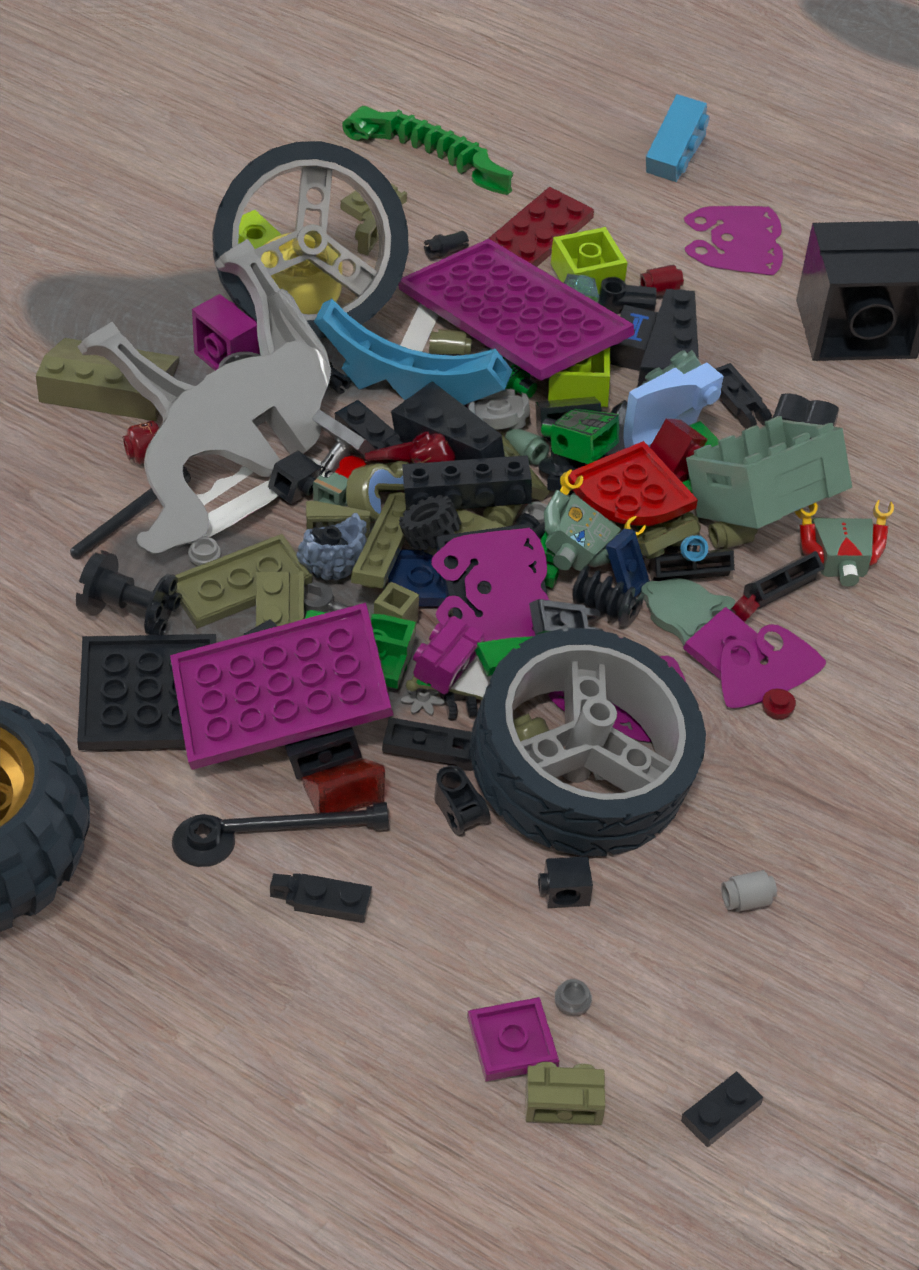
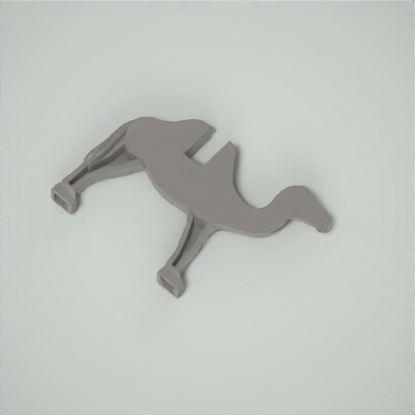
[78,239,331,555]

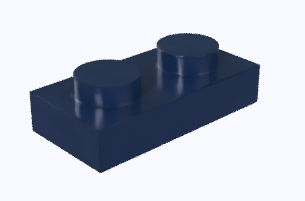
[606,528,650,597]

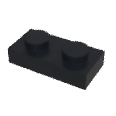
[681,1071,763,1148]

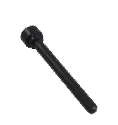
[70,465,191,559]
[220,802,389,833]

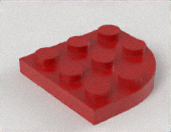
[568,441,698,526]

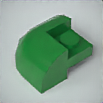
[370,614,416,689]

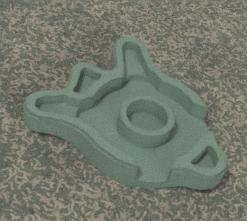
[641,578,735,646]

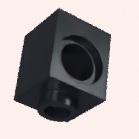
[538,856,593,909]

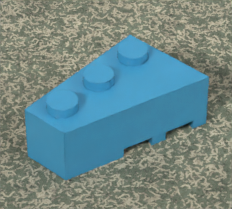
[646,94,710,182]

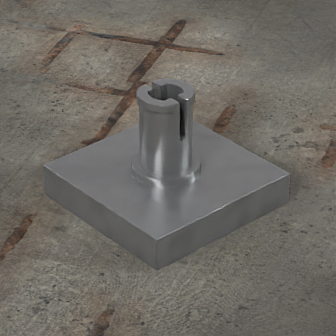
[312,409,383,473]

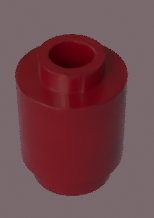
[640,264,684,297]

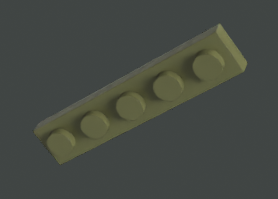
[351,491,406,588]

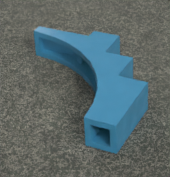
[314,299,512,405]

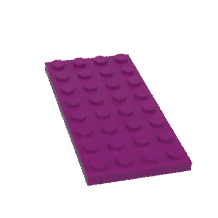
[398,239,634,380]

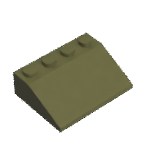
[36,338,180,421]

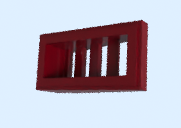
[365,442,414,464]

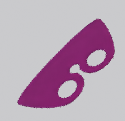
[721,624,826,708]

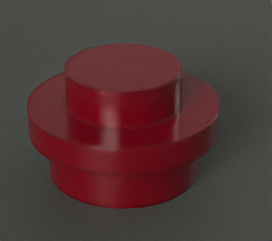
[731,594,760,622]
[762,688,796,720]

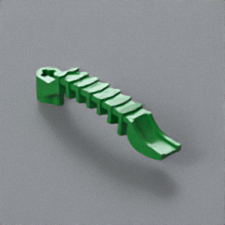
[342,105,513,195]

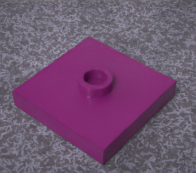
[683,607,775,680]
[467,997,559,1082]

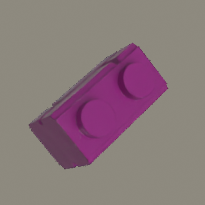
[413,616,485,694]

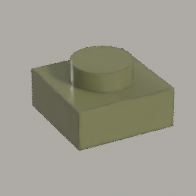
[355,214,379,256]

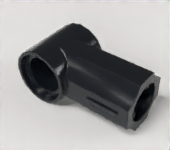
[598,277,657,314]

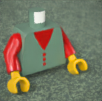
[795,500,894,587]

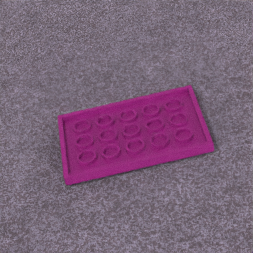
[170,603,394,770]

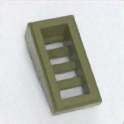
[306,501,370,538]

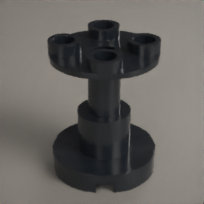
[76,550,182,635]

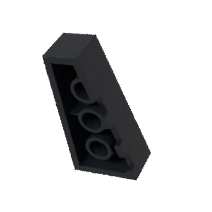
[637,289,699,387]
[391,381,505,460]

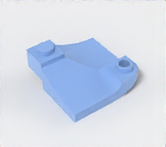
[623,362,723,448]

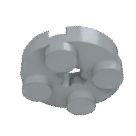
[469,389,530,429]

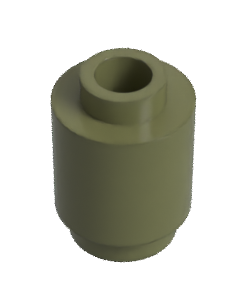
[429,329,472,355]
[708,520,758,549]

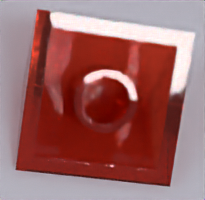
[301,758,386,813]

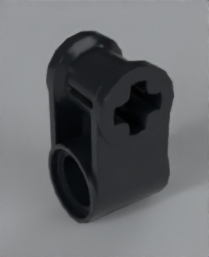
[434,765,490,835]

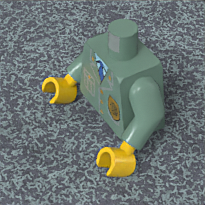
[544,470,645,571]

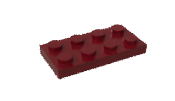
[488,186,594,267]

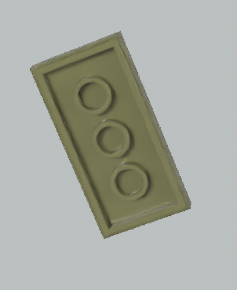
[175,534,312,629]

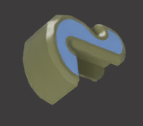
[346,461,409,522]

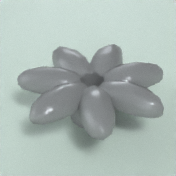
[401,688,445,715]

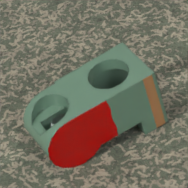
[313,456,366,507]

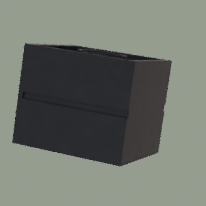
[796,221,919,361]

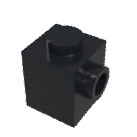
[268,450,322,504]

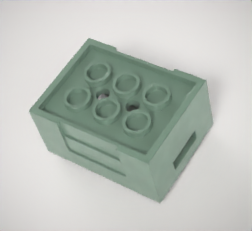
[686,416,853,529]

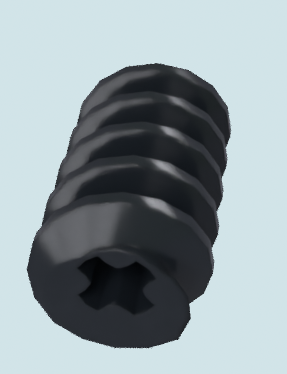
[572,565,644,627]

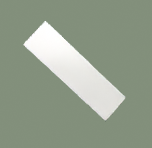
[400,303,439,352]

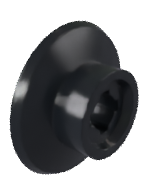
[538,450,587,476]
[172,814,235,867]

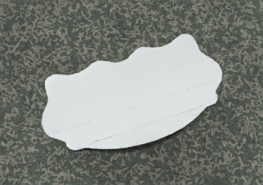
[190,466,279,544]

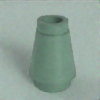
[505,428,549,465]

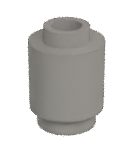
[721,870,777,912]

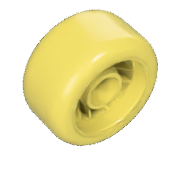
[261,233,342,314]

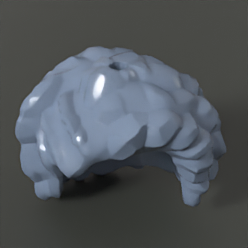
[296,513,367,581]

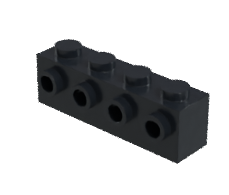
[402,455,532,511]

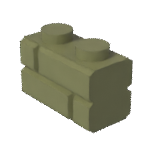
[525,1062,605,1125]

